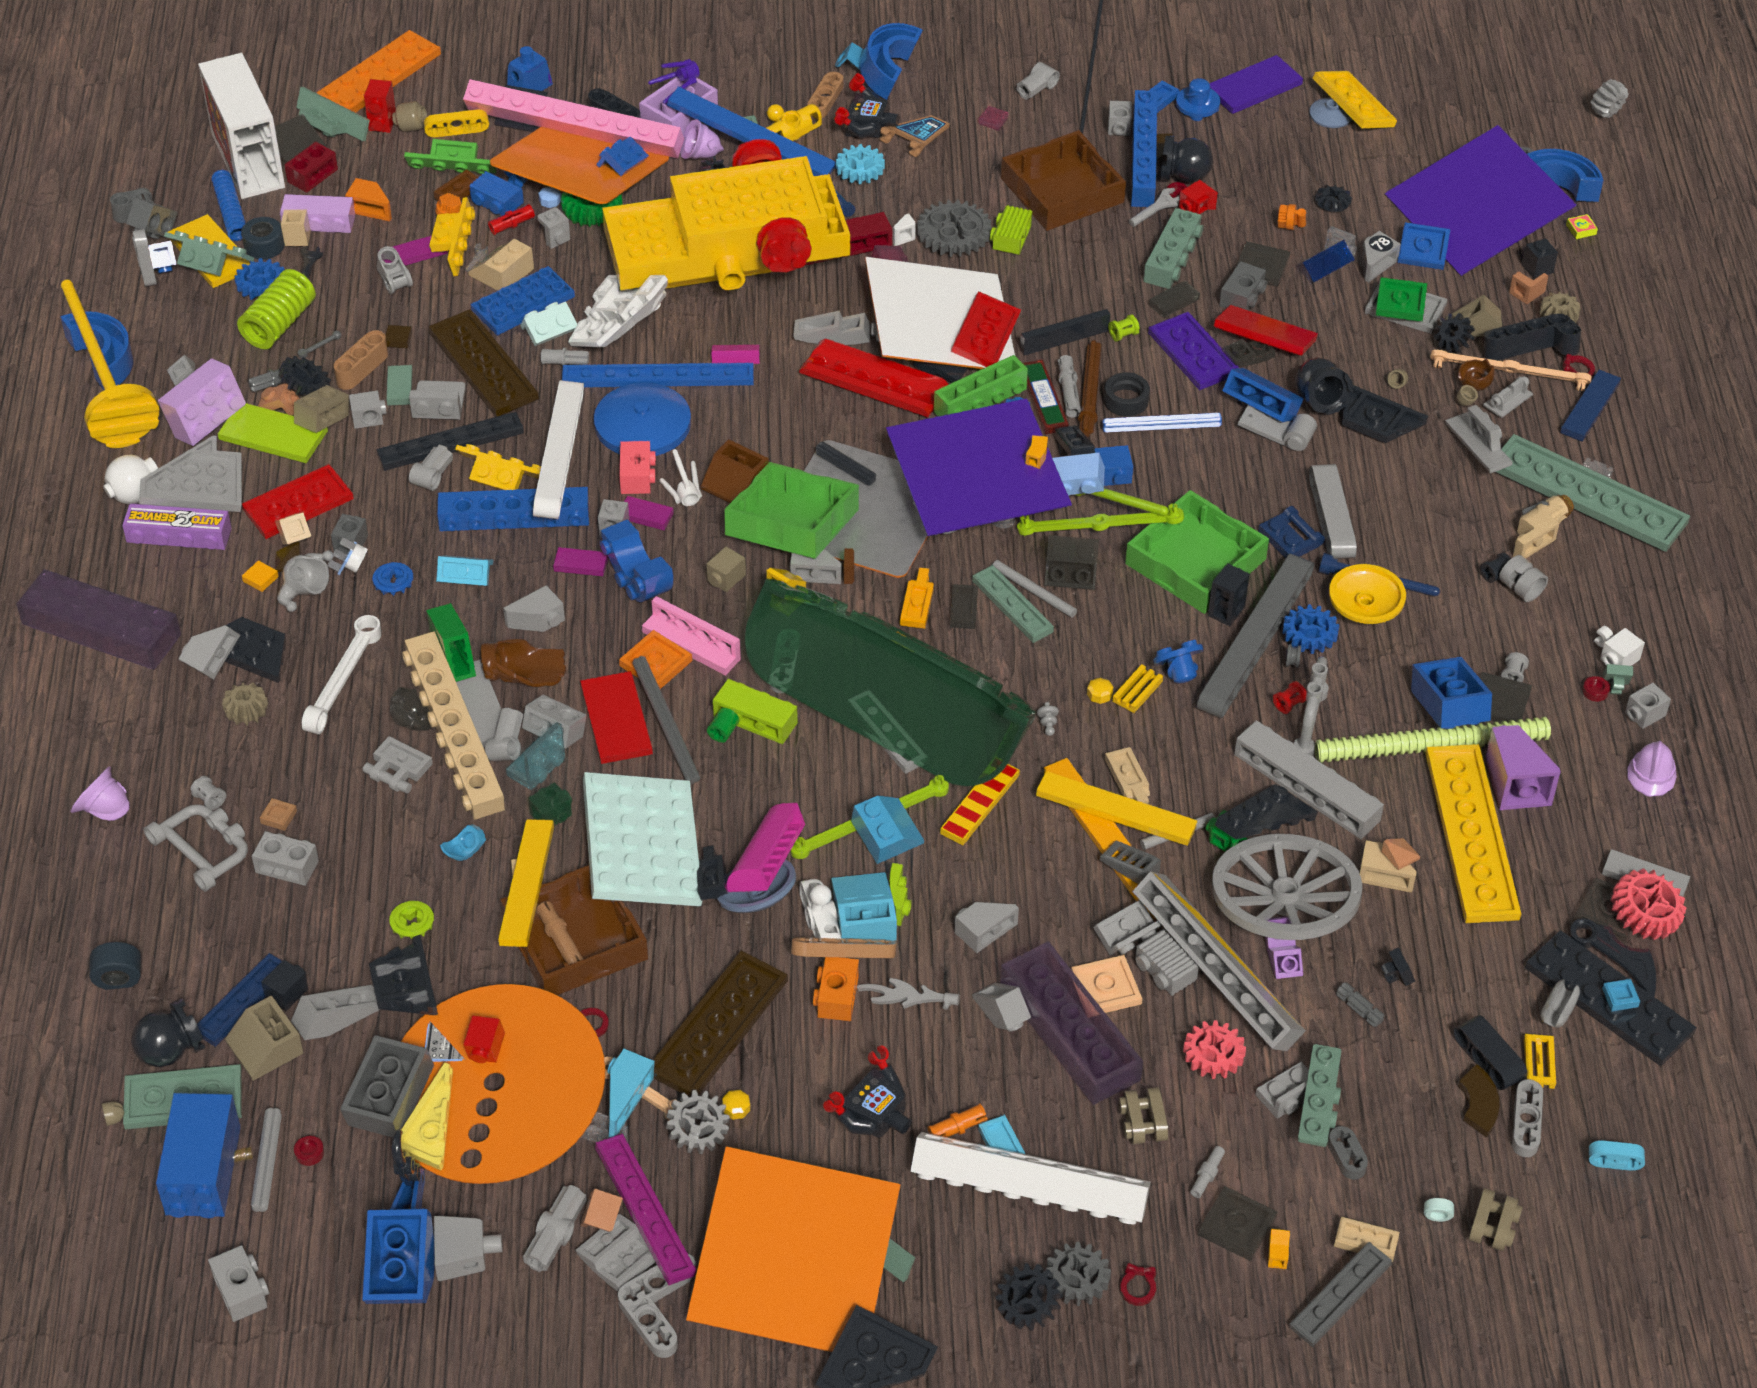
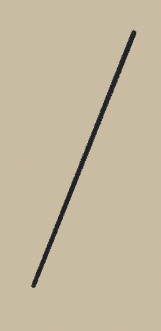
[1079,0,1104,134]

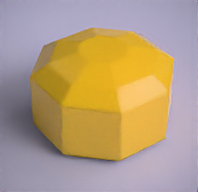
[1087,678,1113,704]
[722,1090,750,1120]

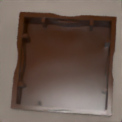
[1001,130,1126,231]
[500,865,648,995]

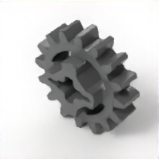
[1046,1242,1111,1306]

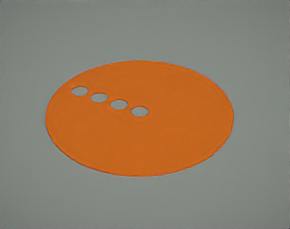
[400,984,606,1184]

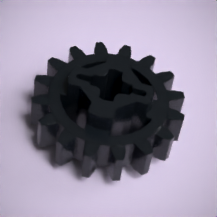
[278,356,331,396]
[996,1263,1063,1331]

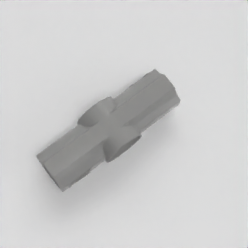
[523,1185,587,1272]

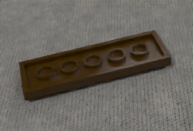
[428,309,539,417]
[653,950,788,1098]

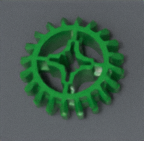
[561,192,623,227]

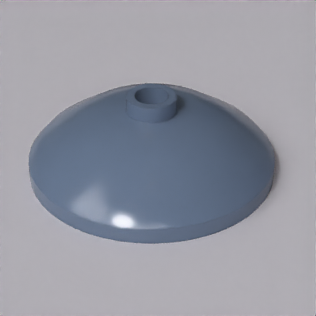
[717,860,796,913]

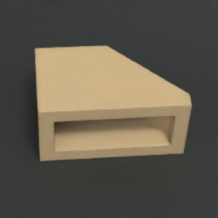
[1359,840,1416,893]

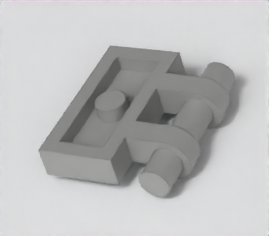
[363,736,433,794]

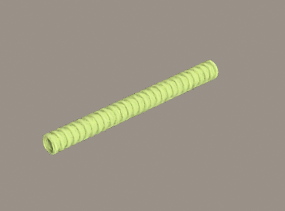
[1315,717,1551,763]

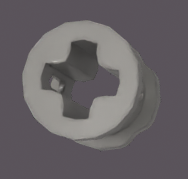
[1501,652,1529,687]
[190,776,226,810]

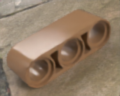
[333,330,388,390]

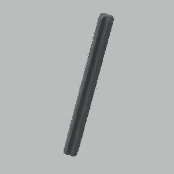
[633,656,700,785]

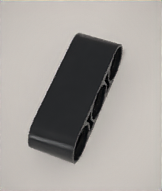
[588,88,641,118]
[1453,1015,1528,1090]

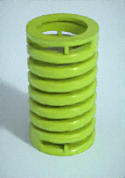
[237,269,316,349]

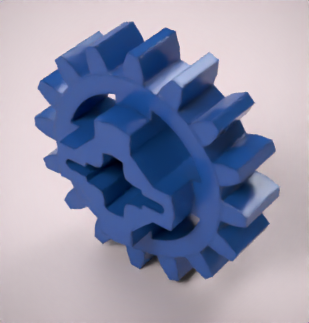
[235,258,284,300]
[1282,604,1339,654]

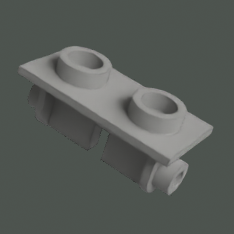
[1483,376,1533,418]

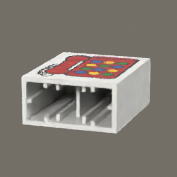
[198,53,285,199]

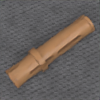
[536,901,583,965]

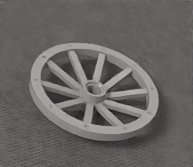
[1212,834,1362,940]

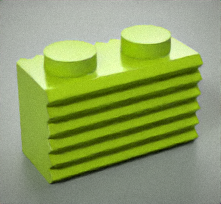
[990,205,1032,255]

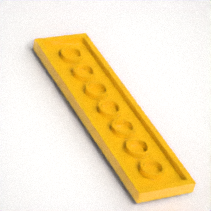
[1425,744,1521,923]

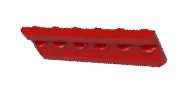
[799,339,949,417]

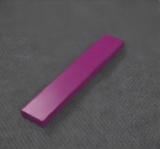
[595,1133,696,1286]

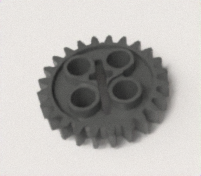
[917,199,991,257]

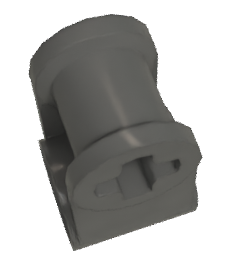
[110,188,155,223]

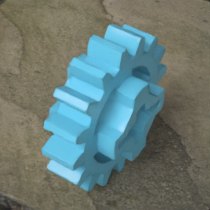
[836,144,885,184]

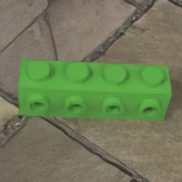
[934,355,1028,417]

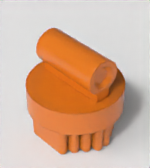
[435,193,461,215]
[1278,204,1306,230]

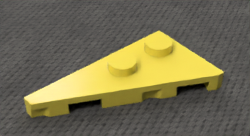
[401,1063,453,1170]

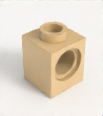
[275,513,311,545]

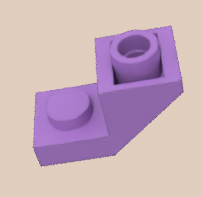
[1265,917,1303,979]

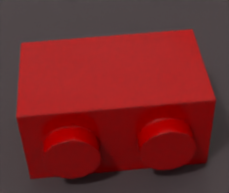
[364,79,396,133]

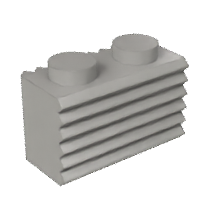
[1135,930,1199,996]

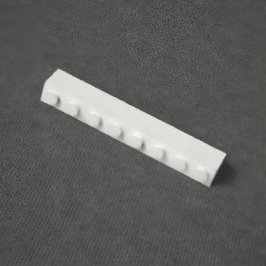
[911,1132,1151,1224]

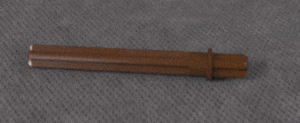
[1078,340,1102,437]

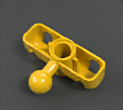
[766,104,822,141]

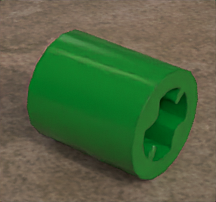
[707,708,740,743]

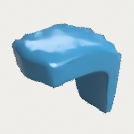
[440,824,486,861]

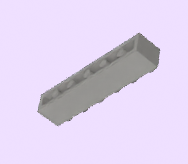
[1235,720,1384,839]

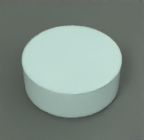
[1424,1198,1454,1222]

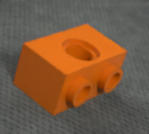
[813,957,859,1021]

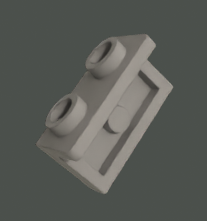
[1093,900,1162,956]

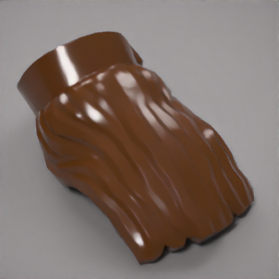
[481,639,566,687]

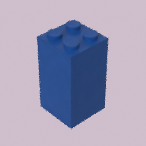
[156,1093,241,1218]

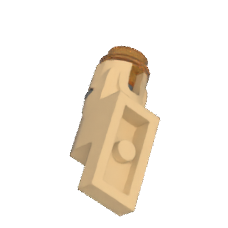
[1513,495,1574,558]

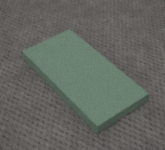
[123,1064,242,1129]

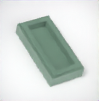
[387,365,413,405]

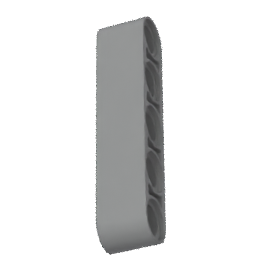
[1309,464,1357,559]

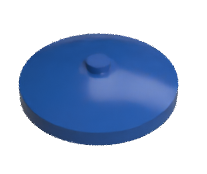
[594,383,691,456]

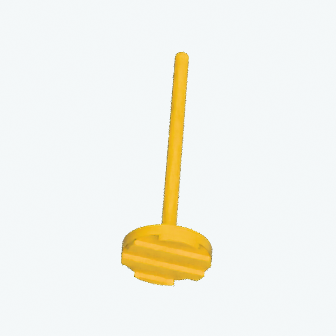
[61,280,159,448]

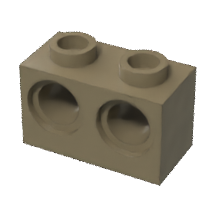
[294,385,349,433]

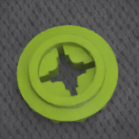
[389,901,434,939]

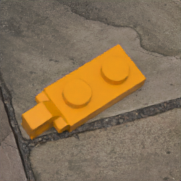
[900,568,934,629]

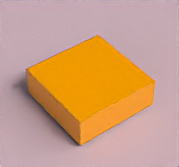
[242,561,279,592]

